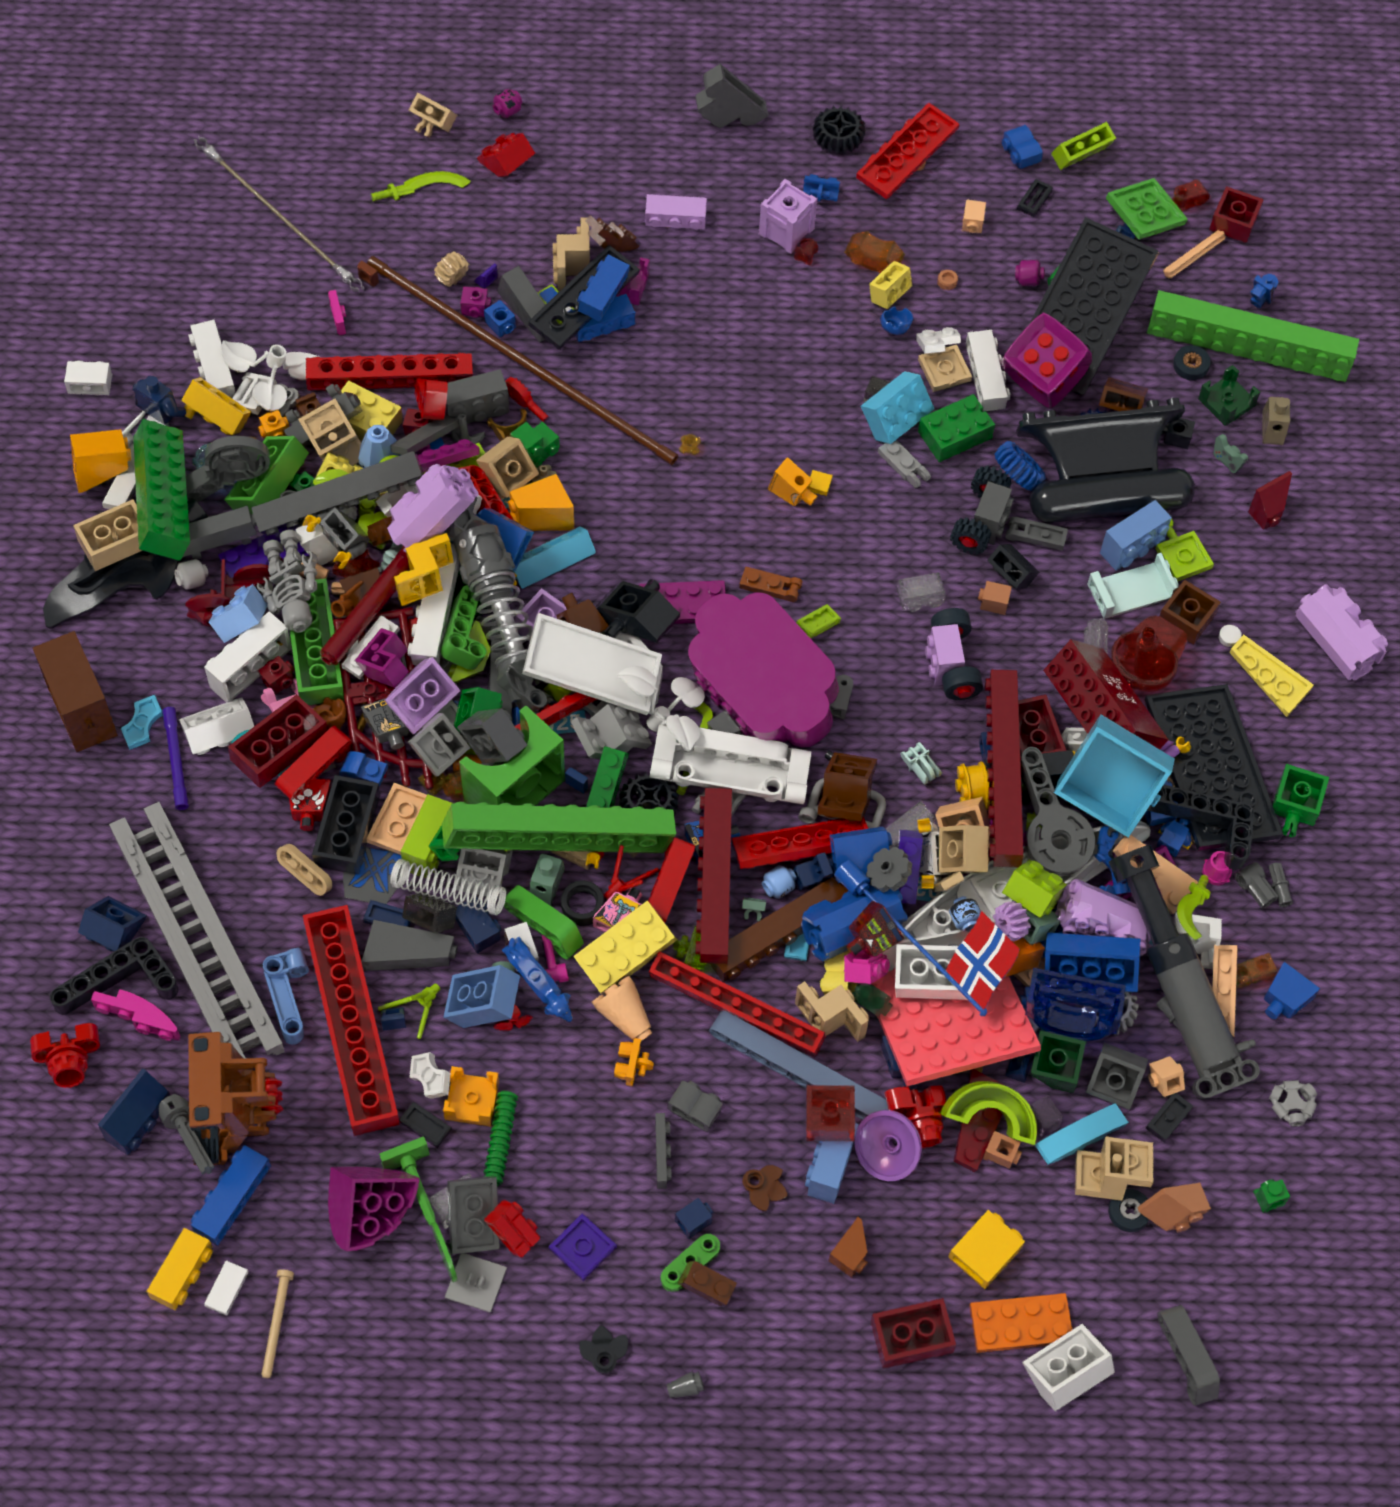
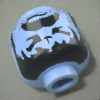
[949,896,981,932]

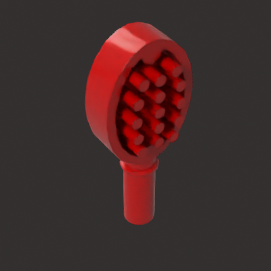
[505,377,549,422]

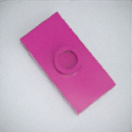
[328,290,346,335]

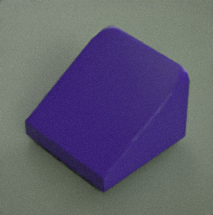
[474,263,498,289]

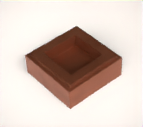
[357,260,379,287]

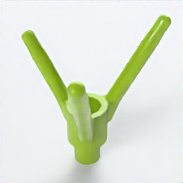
[378,983,441,1039]

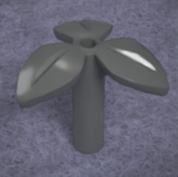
[451,414,485,444]

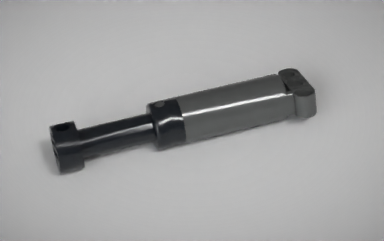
[1109,845,1260,1099]

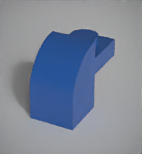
[339,751,388,786]

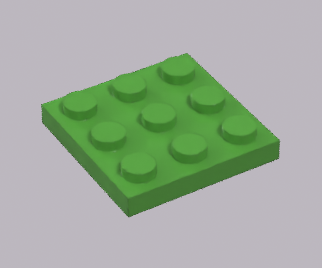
[1106,178,1188,240]

